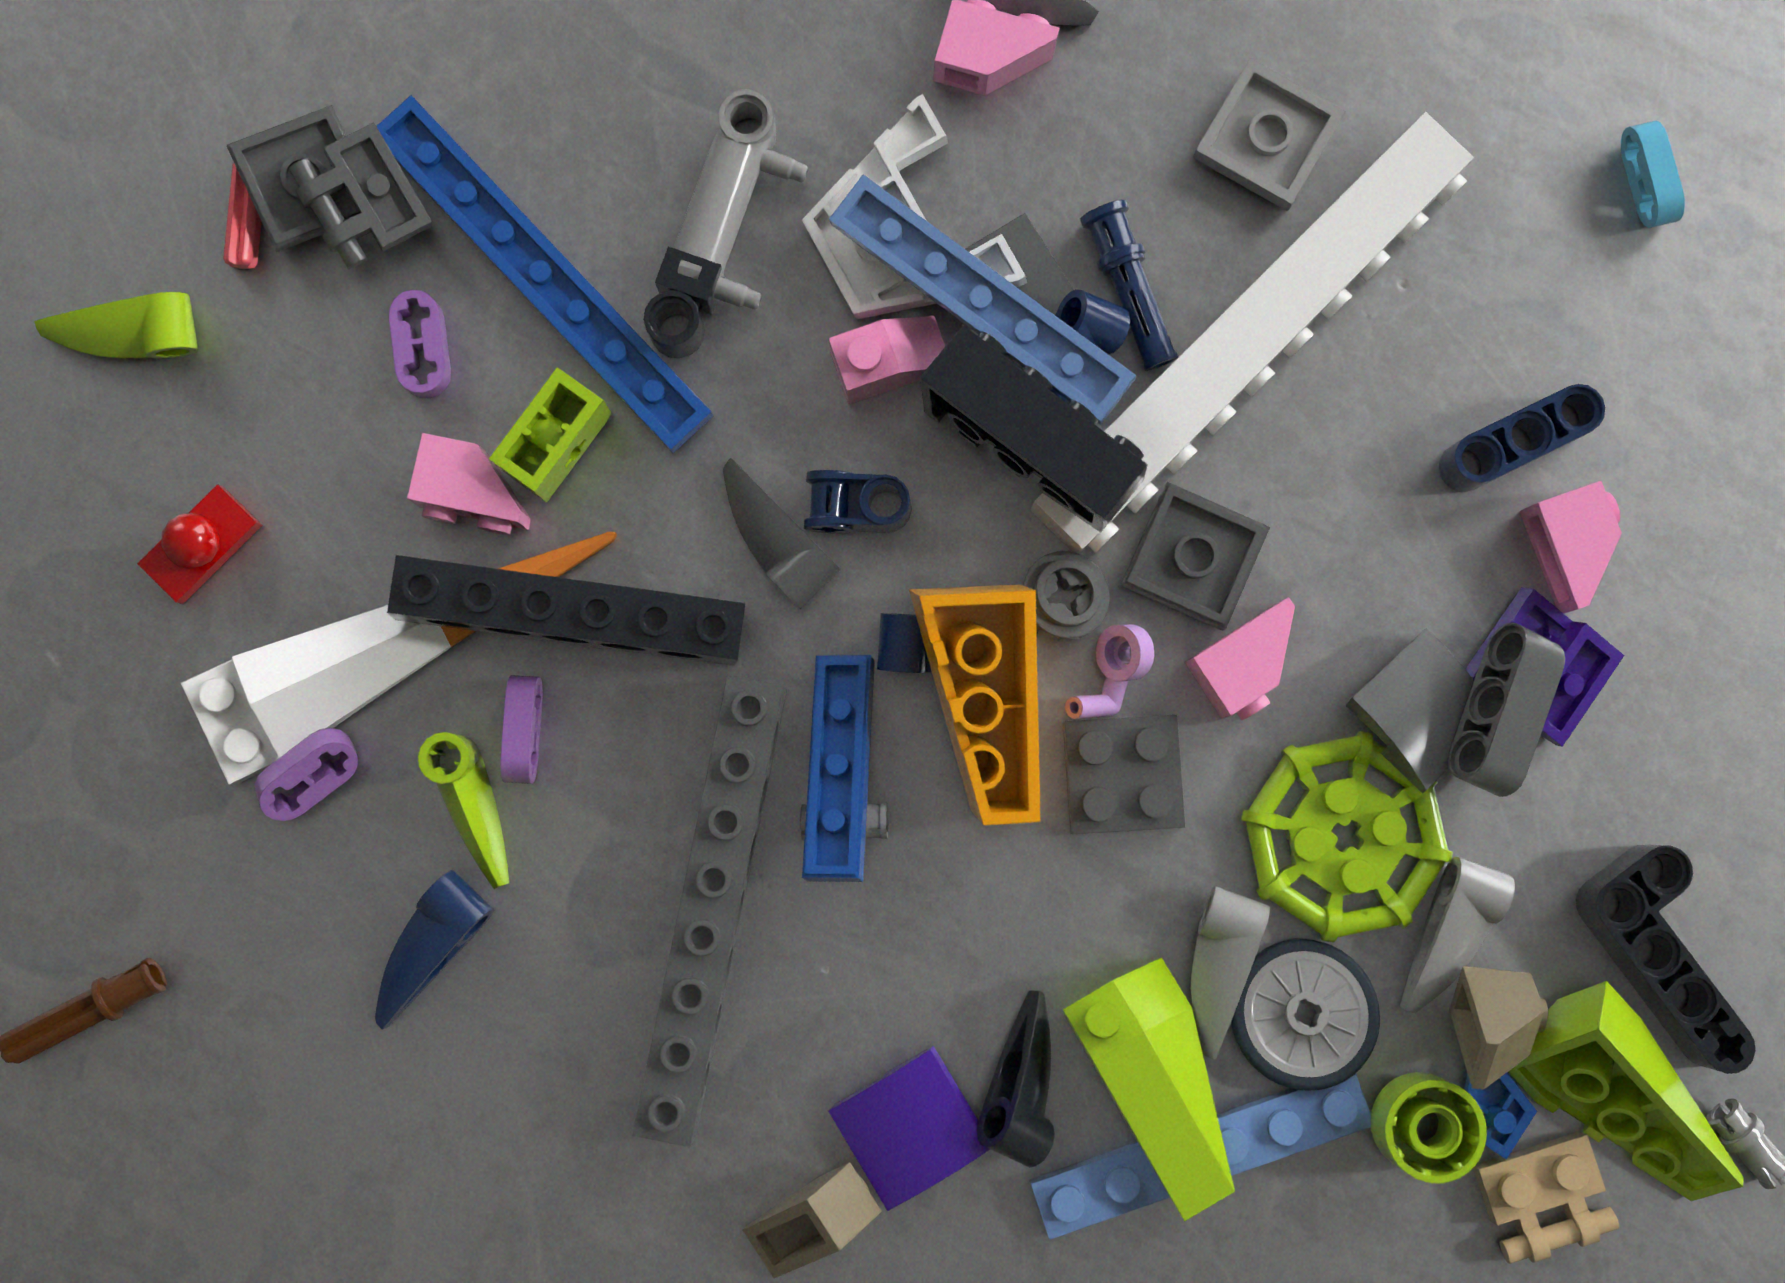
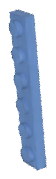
[829,174,1136,425]
[1029,1073,1371,1240]

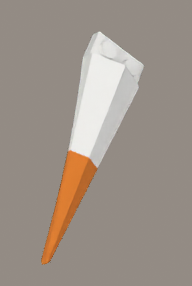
[181,531,617,786]

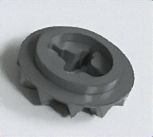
[1022,551,1110,640]

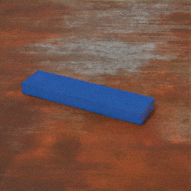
[802,655,875,882]

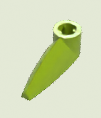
[34,292,198,359]
[418,732,509,889]

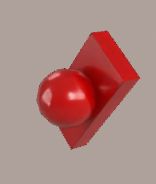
[137,484,263,604]

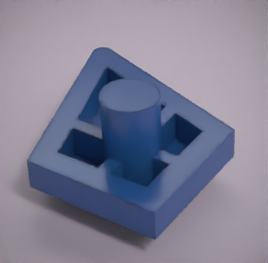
[1464,1073,1537,1160]

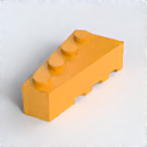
[909,584,1041,825]

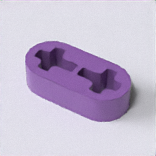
[389,290,451,399]
[500,675,543,784]
[255,728,358,821]

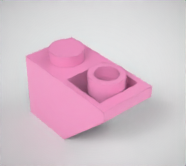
[933,0,1060,96]
[407,433,531,535]

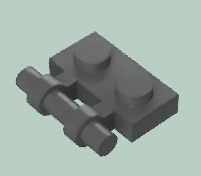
[289,122,432,269]

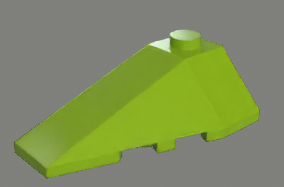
[1063,957,1235,1222]
[1508,981,1744,1201]

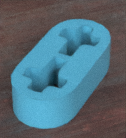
[1621,121,1685,228]

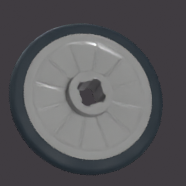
[1231,939,1380,1091]

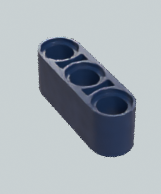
[1439,384,1606,492]

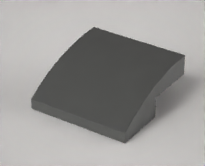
[1346,628,1474,793]

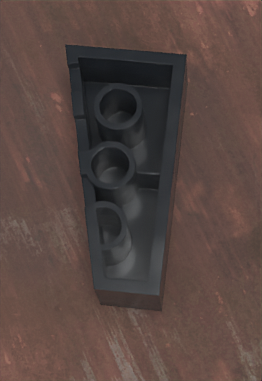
[920,325,1148,533]

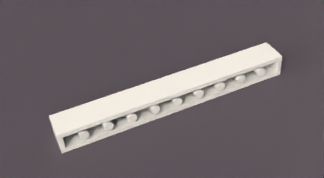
[1030,112,1474,554]

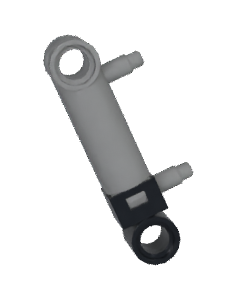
[643,89,808,359]

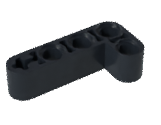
[1576,845,1756,1074]

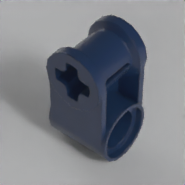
[804,470,912,533]

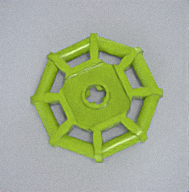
[1241,731,1453,943]

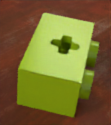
[489,367,612,503]

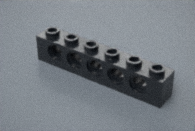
[387,555,745,666]

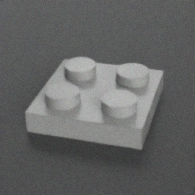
[1193,58,1346,211]

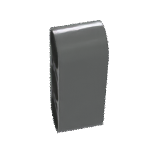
[1448,622,1565,797]

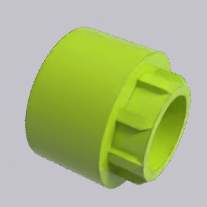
[1371,1072,1487,1183]

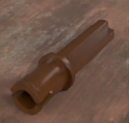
[0,958,167,1064]

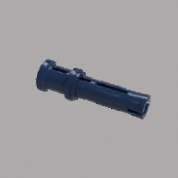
[1080,199,1179,371]

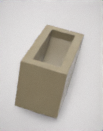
[1449,966,1548,1090]
[743,1162,882,1278]

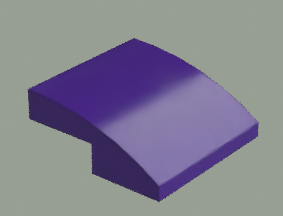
[1466,587,1625,747]
[828,1046,990,1211]

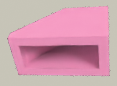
[829,316,945,405]
[1519,480,1622,613]
[1185,597,1295,721]

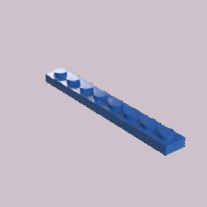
[377,95,713,453]

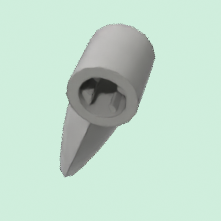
[1400,857,1515,1013]
[1191,886,1270,1060]

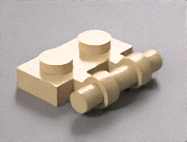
[1473,1131,1619,1264]

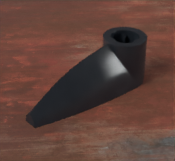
[977,991,1055,1168]

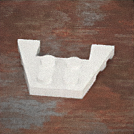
[802,94,1027,320]

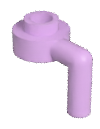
[1065,624,1154,719]

